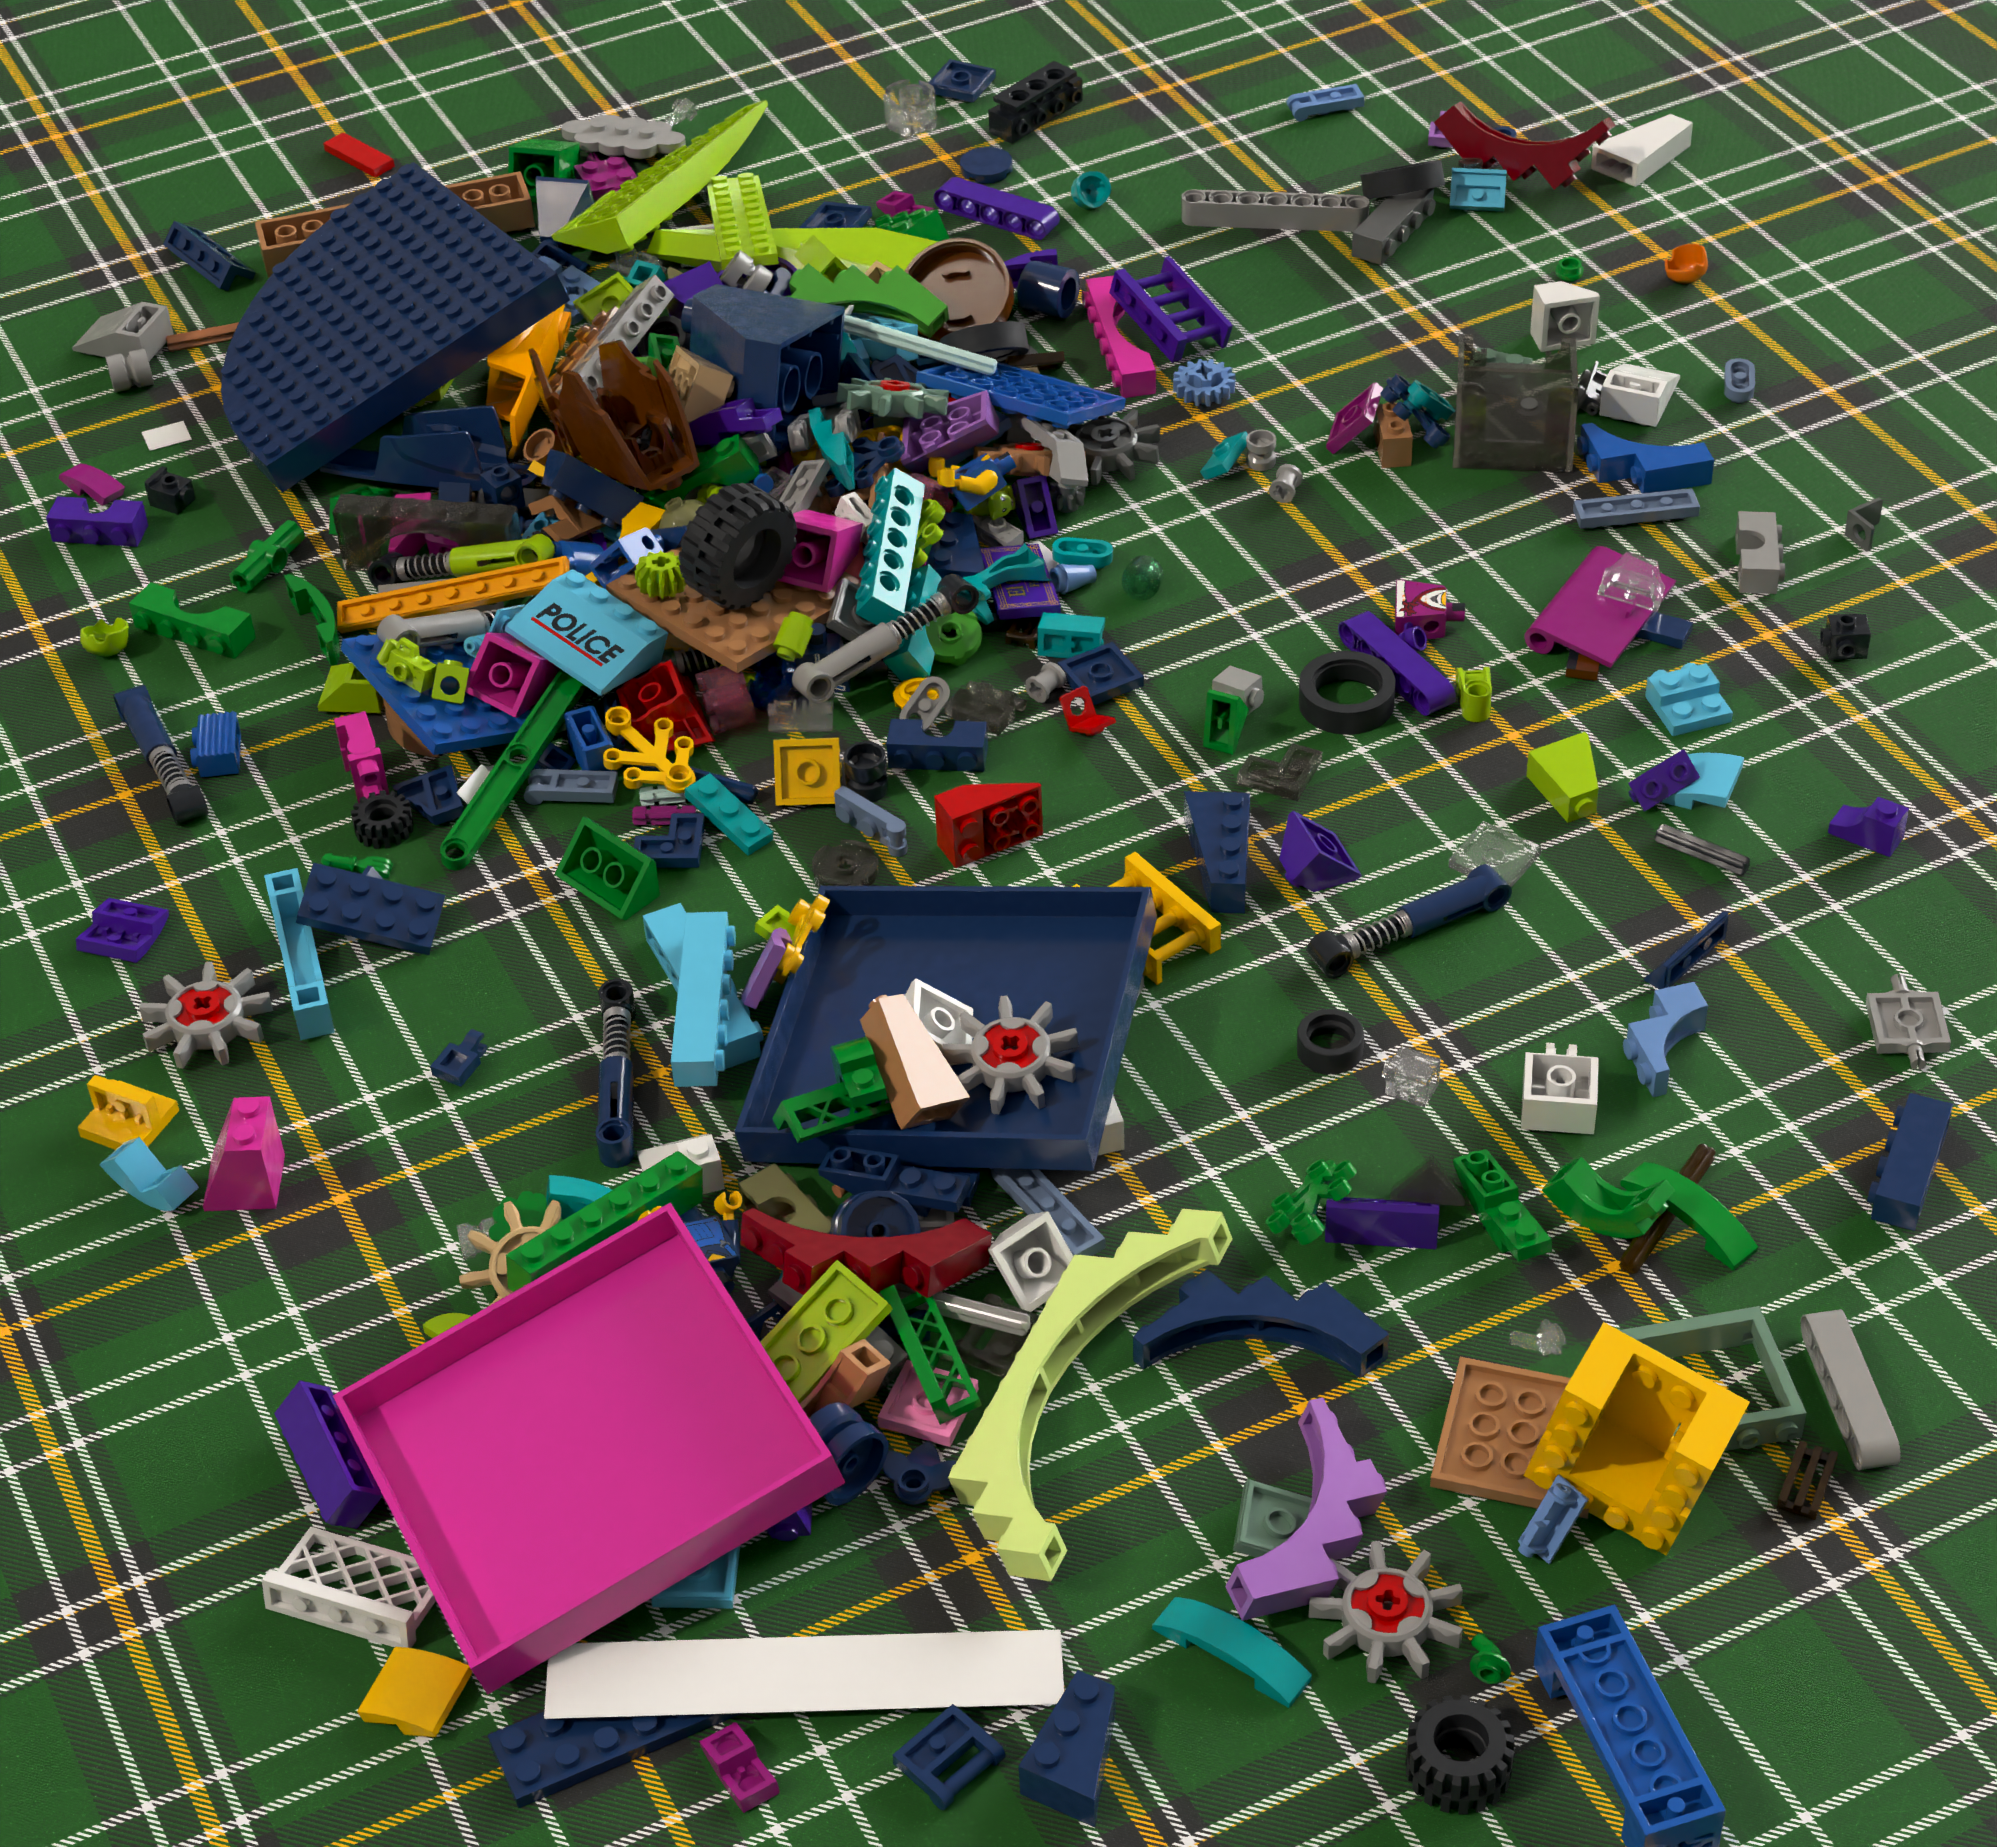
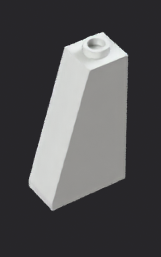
[1591,114,1693,187]

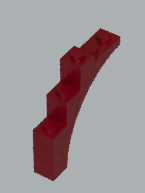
[1434,102,1616,189]
[740,1208,992,1298]

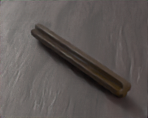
[1619,1143,1716,1274]

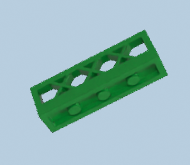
[772,1082,893,1143]
[880,1285,982,1425]

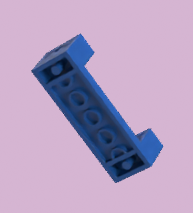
[1534,1604,1726,1847]

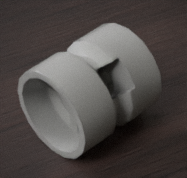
[720,250,773,292]
[105,348,154,393]

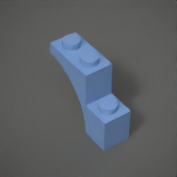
[1623,982,1708,1097]

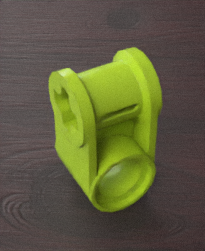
[1456,667,1492,722]

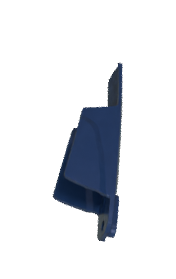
[319,406,541,491]

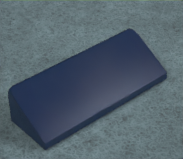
[1644,910,1729,989]

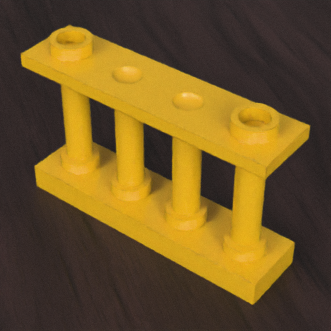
[1072,852,1221,985]

